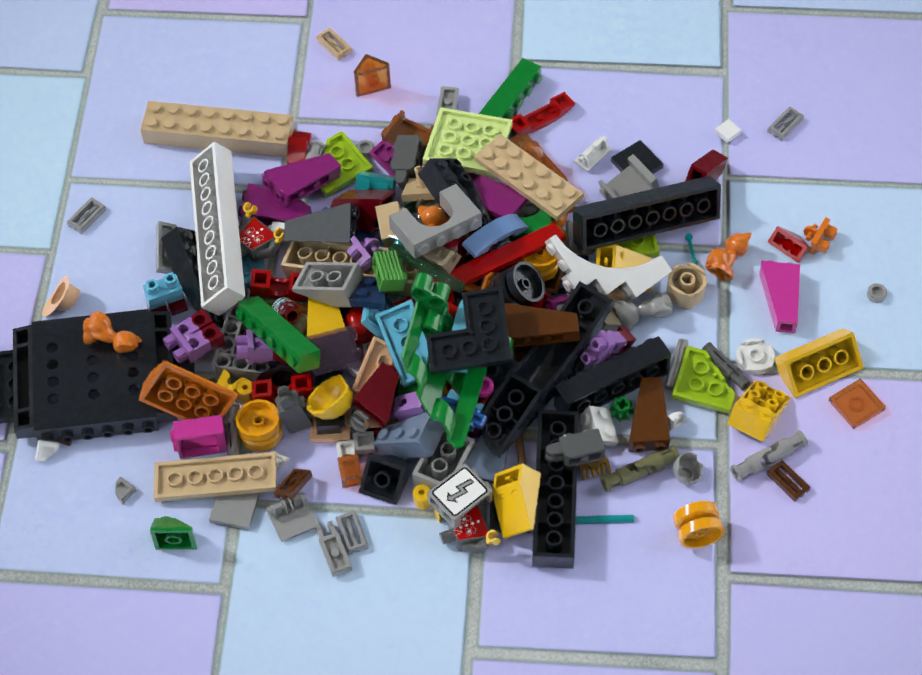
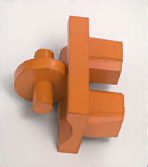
[803,217,838,255]

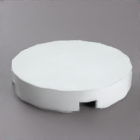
[736,338,775,375]

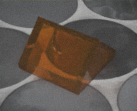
[353,54,391,97]

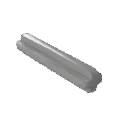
[664,338,689,391]

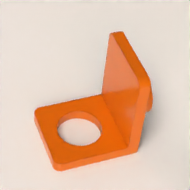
[461,272,494,292]

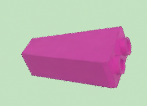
[759,261,800,333]

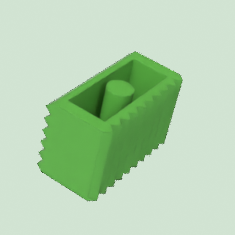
[372,250,408,292]

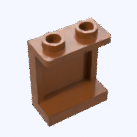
[381,110,434,155]

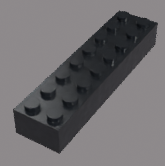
[573,176,721,252]
[532,409,579,569]

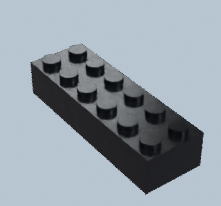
[554,336,671,416]

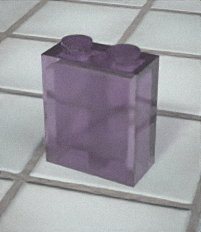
[306,325,363,376]

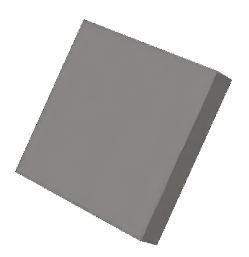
[209,493,260,530]

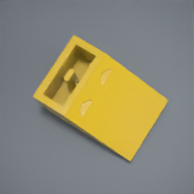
[596,245,653,292]
[727,380,791,442]
[492,463,541,539]

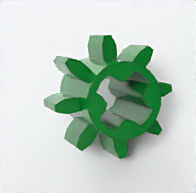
[609,396,634,422]

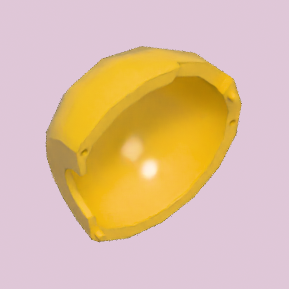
[306,374,354,419]

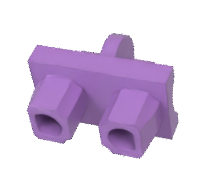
[347,236,380,272]

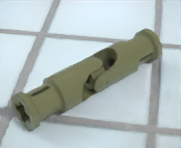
[600,445,679,493]

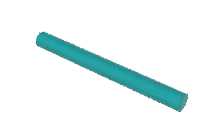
[576,515,634,524]

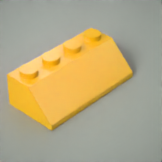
[774,328,864,398]

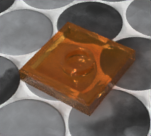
[828,378,886,429]

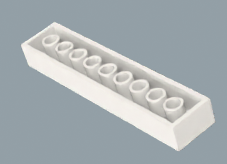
[190,142,245,316]

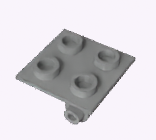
[265,492,319,542]

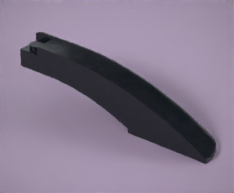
[482,281,615,458]

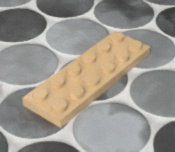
[474,134,584,221]
[154,451,277,502]

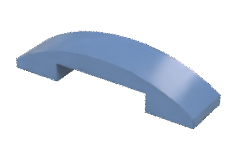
[462,214,529,258]

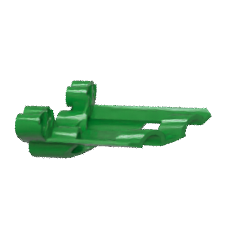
[401,272,514,449]

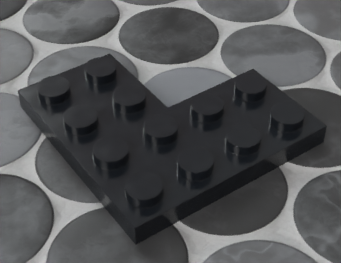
[426,286,512,375]

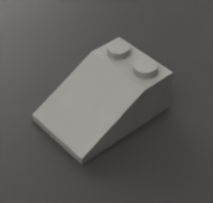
[292,262,364,307]

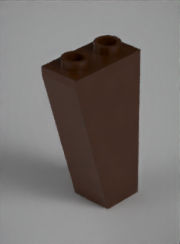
[505,303,580,348]
[628,377,670,453]

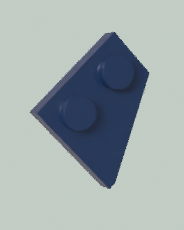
[349,277,387,310]

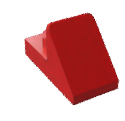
[287,131,312,164]

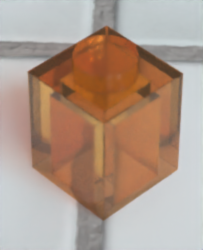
[337,454,362,488]

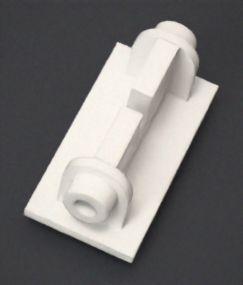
[574,136,612,172]

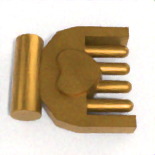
[579,455,612,480]

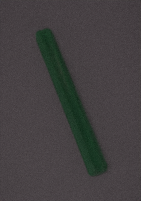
[388,244,465,293]

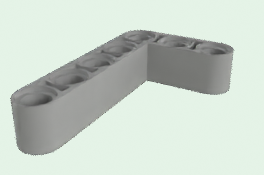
[213,288,271,382]

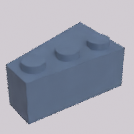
[374,412,445,458]

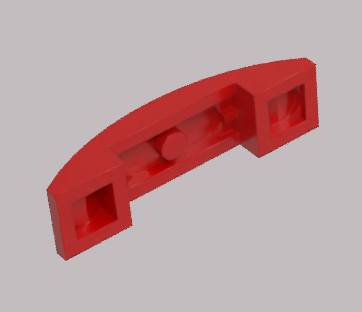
[510,91,575,135]

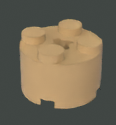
[666,263,707,310]

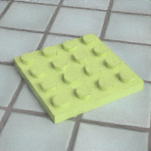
[423,107,513,177]

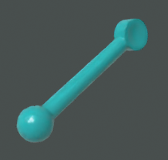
[685,233,698,265]

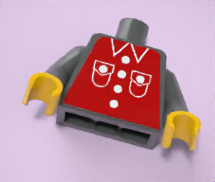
[239,202,284,262]
[439,504,501,554]

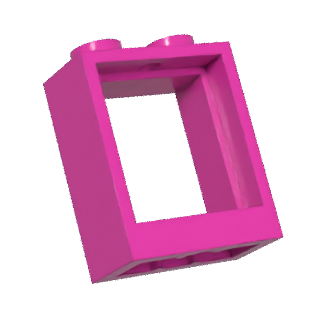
[170,415,228,459]

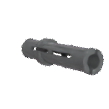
[702,342,751,391]

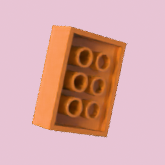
[139,360,238,420]

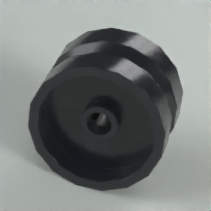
[494,262,545,306]

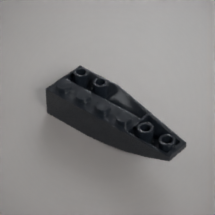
[418,158,501,246]
[161,227,225,330]

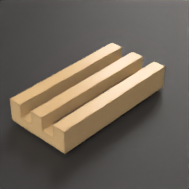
[316,28,352,61]

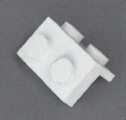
[579,406,619,446]

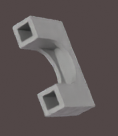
[389,184,482,258]

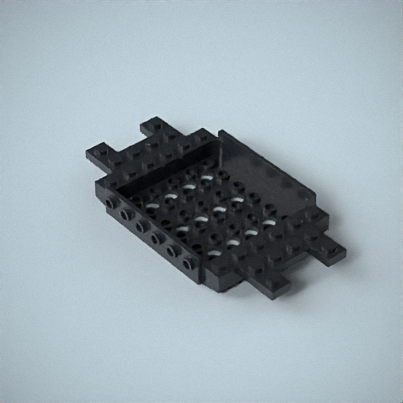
[0,309,216,442]

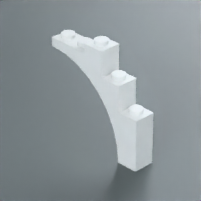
[545,235,672,299]

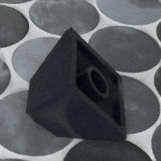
[358,454,413,505]

